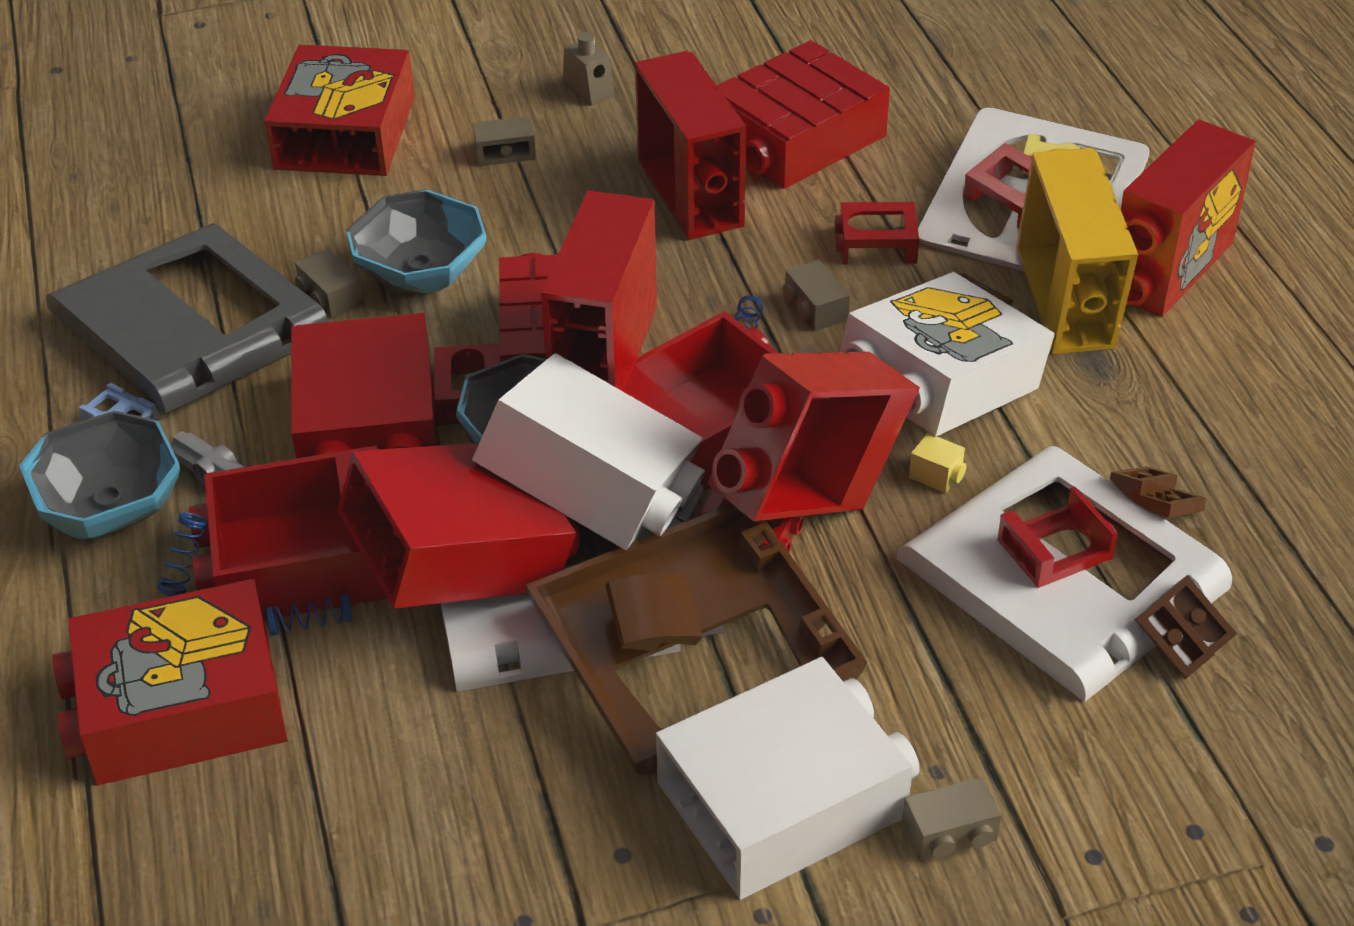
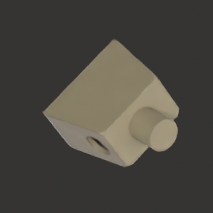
[562,32,615,106]

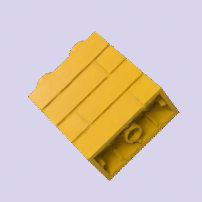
[1016,148,1138,355]

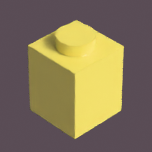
[909,433,967,493]

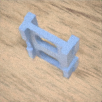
[79,383,159,421]

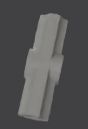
[170,431,244,487]

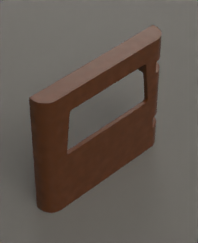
[525,504,867,774]

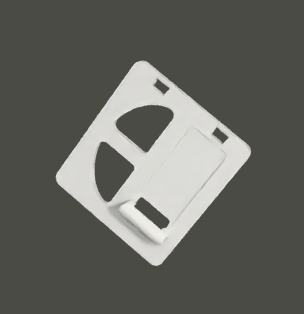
[918,108,1149,272]

